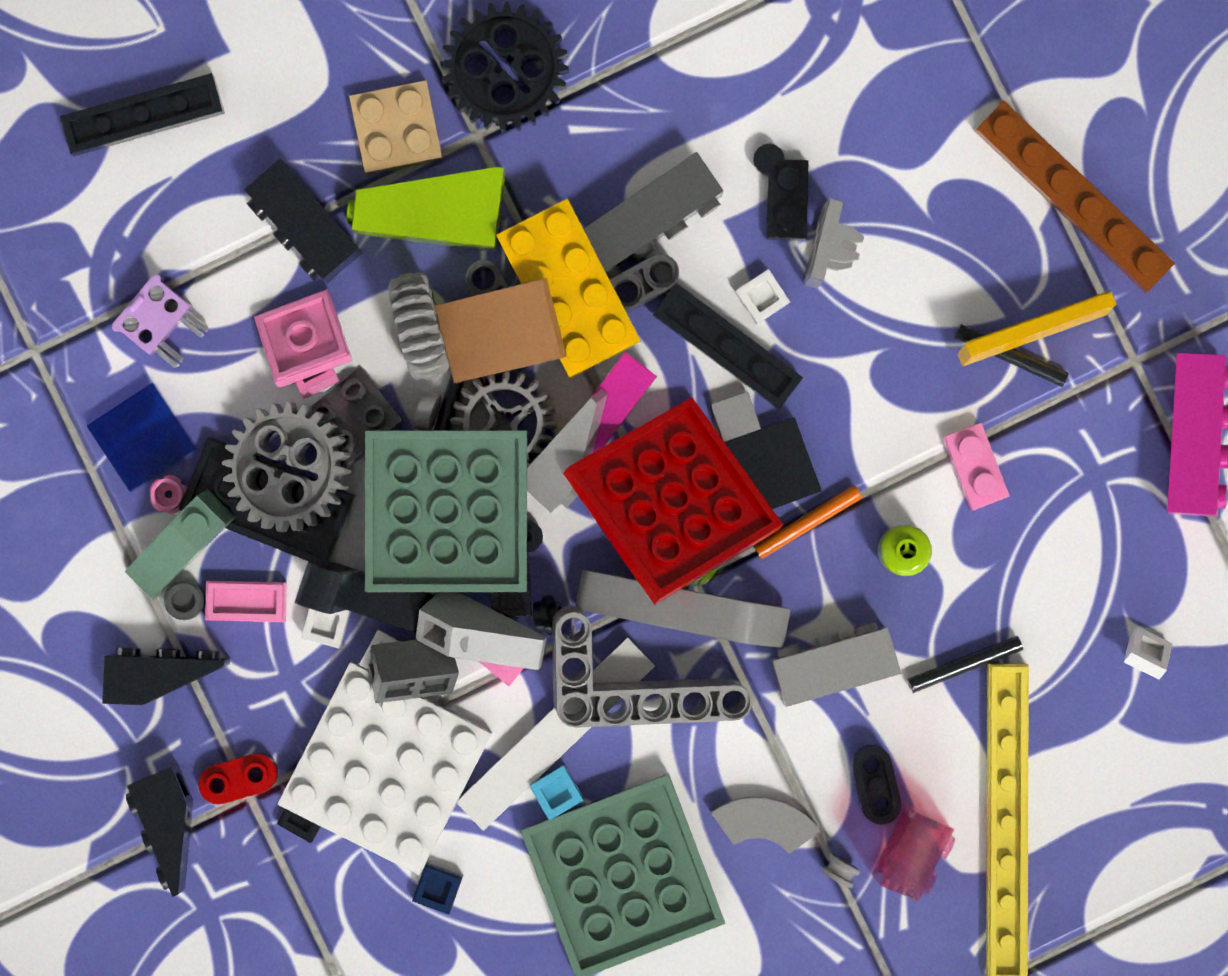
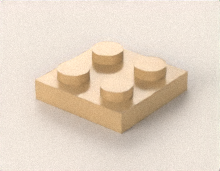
[349,80,443,175]

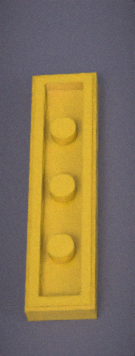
[958,291,1117,367]

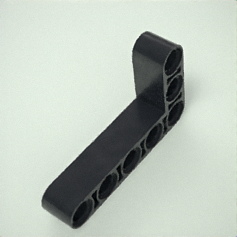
[294,560,434,633]

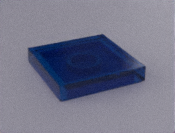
[87,382,198,492]

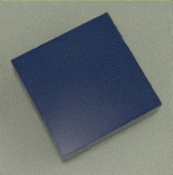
[412,862,464,915]

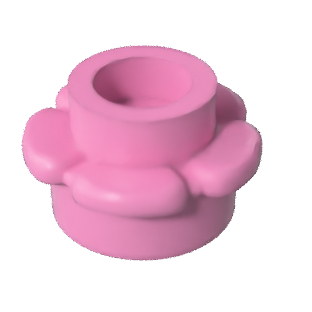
[150,475,187,514]

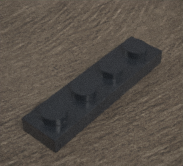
[60,73,225,156]
[652,283,803,410]

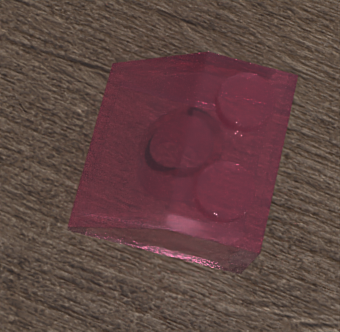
[871,803,955,901]

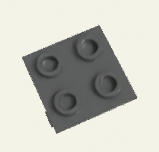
[311,367,403,468]

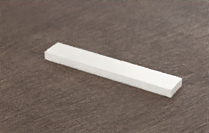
[457,637,655,831]

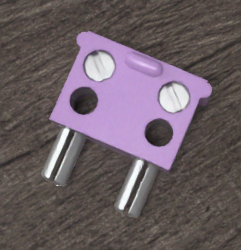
[112,275,209,368]

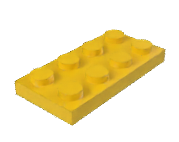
[496,198,641,378]

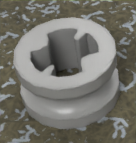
[820,853,861,889]

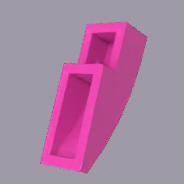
[591,352,657,452]

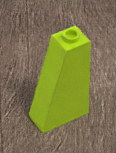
[346,167,506,251]

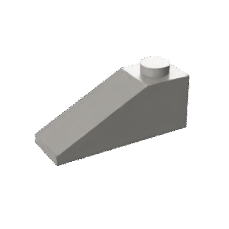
[527,389,608,513]

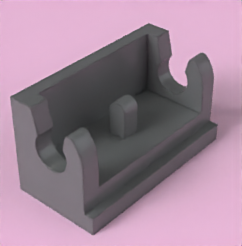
[368,640,459,703]

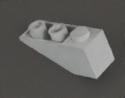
[415,592,546,670]

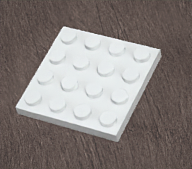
[277,661,492,876]

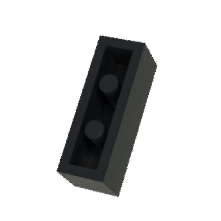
[244,159,363,284]

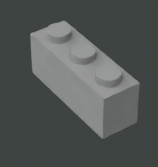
[770,621,901,707]

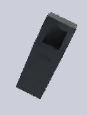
[102,647,230,705]
[126,764,193,897]

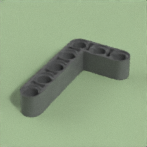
[465,254,679,368]

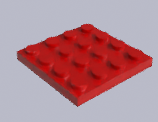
[563,397,783,605]

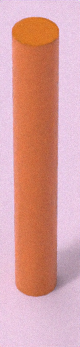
[753,485,863,560]

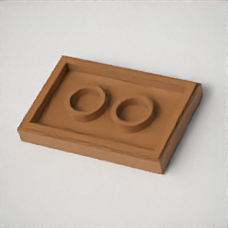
[435,278,566,383]

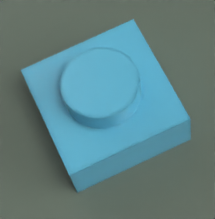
[530,766,585,821]

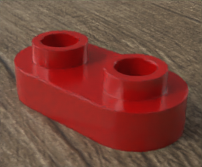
[198,753,278,805]

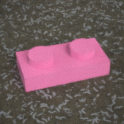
[942,423,1010,511]

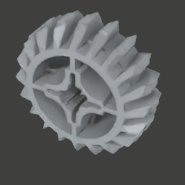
[388,272,450,380]
[450,371,558,466]

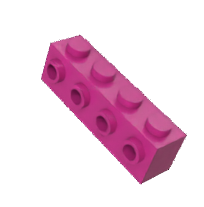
[1167,353,1228,517]

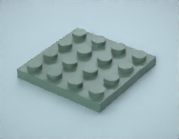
[365,431,527,592]
[520,773,726,976]

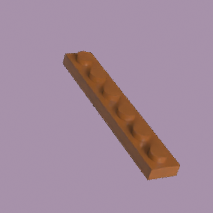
[974,100,1175,293]

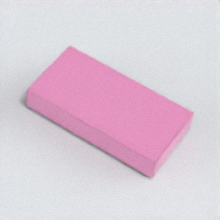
[205,581,287,622]

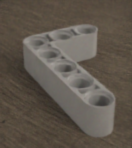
[575,570,791,648]
[552,606,752,728]

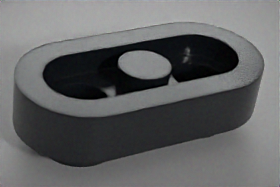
[851,745,902,825]

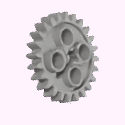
[222,402,351,532]

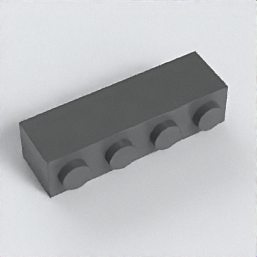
[584,152,724,280]

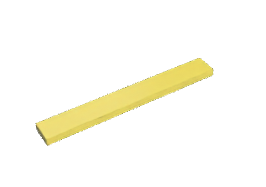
[986,664,1029,976]

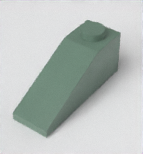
[125,489,236,600]

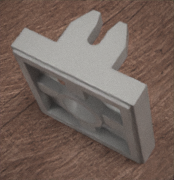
[803,198,864,288]

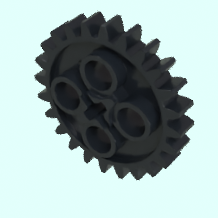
[440,2,569,133]

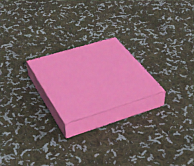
[254,289,353,388]

